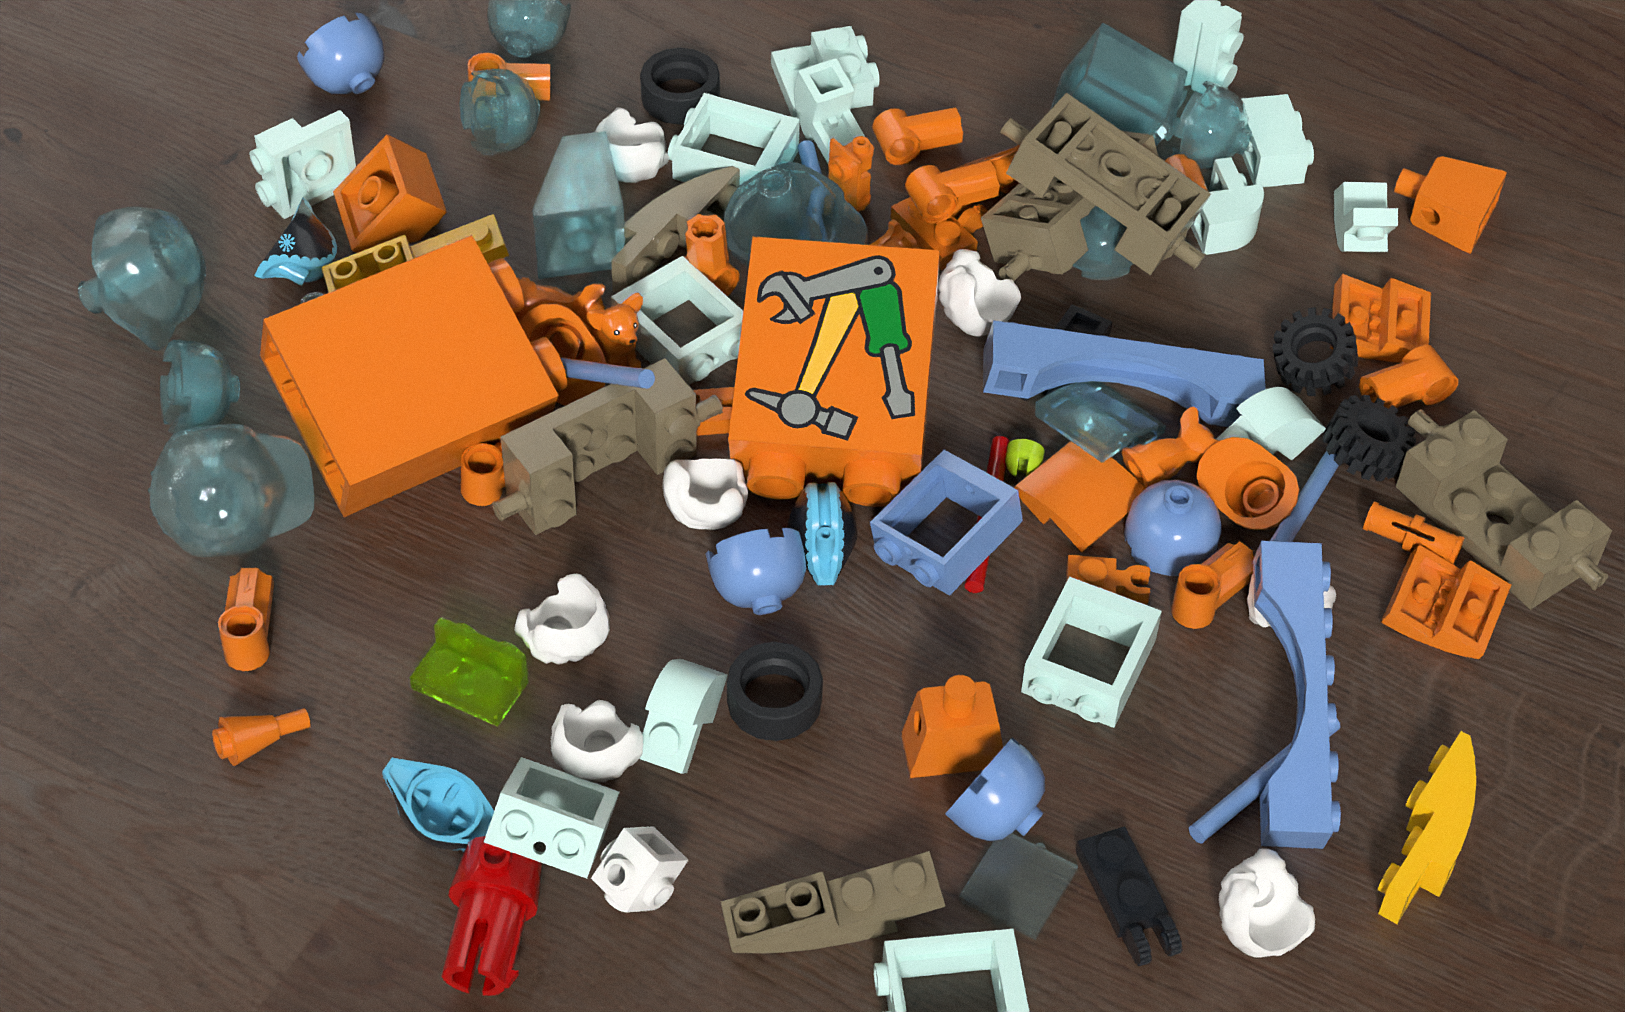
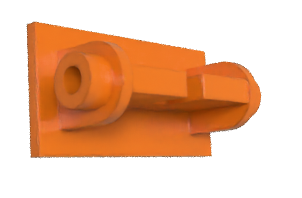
[827,136,874,227]

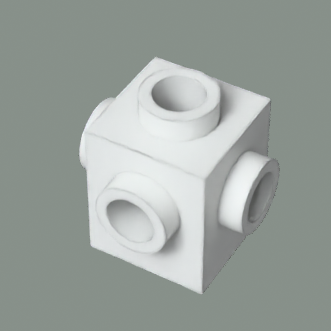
[591,826,688,913]

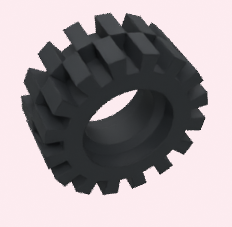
[1273,307,1358,396]
[1323,395,1416,481]

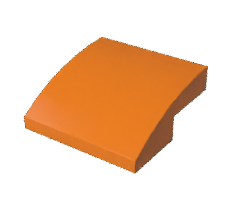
[1330,274,1431,363]
[1014,436,1146,553]
[1381,544,1511,659]

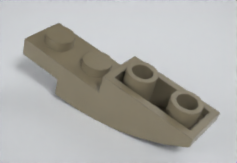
[611,166,742,293]
[721,851,946,954]

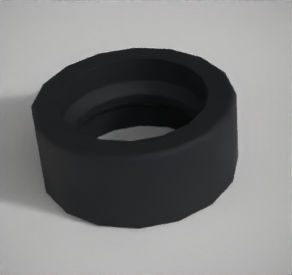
[640,48,720,125]
[727,642,823,741]

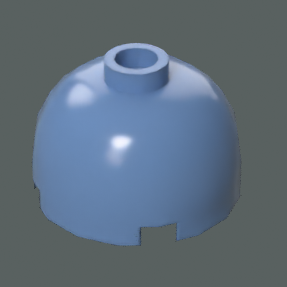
[297,13,384,94]
[1124,480,1221,576]
[706,528,806,615]
[945,738,1045,841]

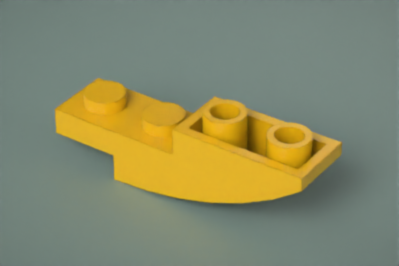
[321,214,510,293]
[1378,731,1476,924]

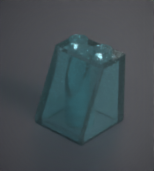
[1050,23,1188,146]
[532,131,625,279]

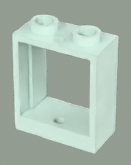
[668,93,800,206]
[611,256,744,385]
[1021,577,1162,728]
[484,757,619,878]
[874,929,1029,1012]

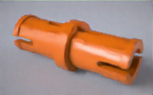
[1363,501,1465,565]

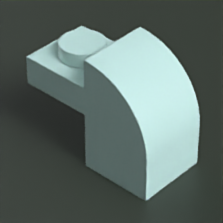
[794,58,865,163]
[1191,157,1264,255]
[1334,182,1398,252]
[1216,387,1326,460]
[639,659,728,774]

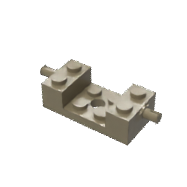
[1000,93,1211,276]
[981,131,1159,282]
[492,358,723,535]
[1396,409,1612,610]

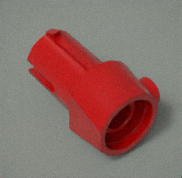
[442,836,542,996]

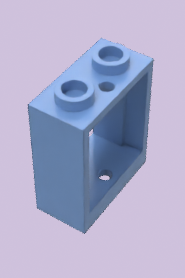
[870,450,1023,596]

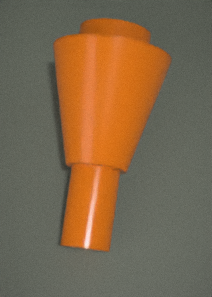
[212,708,310,766]

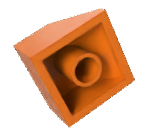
[333,134,447,253]

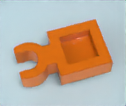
[1066,555,1150,605]

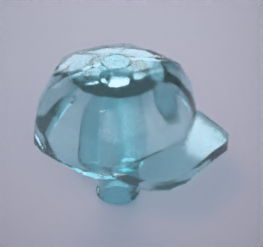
[724,162,868,268]
[78,206,206,351]
[148,424,314,557]

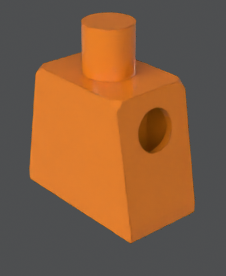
[1394,156,1507,254]
[902,675,1003,778]

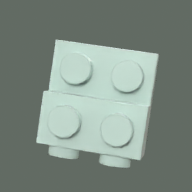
[771,26,879,118]
[249,110,356,219]

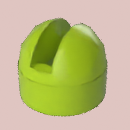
[1005,439,1045,477]

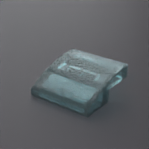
[1035,381,1166,463]

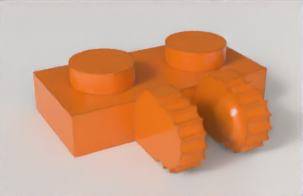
[890,197,988,271]

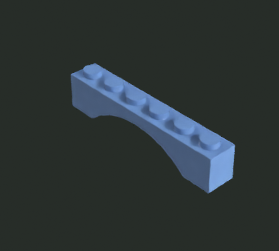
[983,320,1266,427]
[1253,541,1341,849]

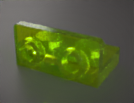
[410,617,529,727]

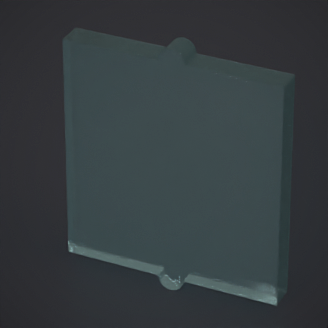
[958,833,1078,940]

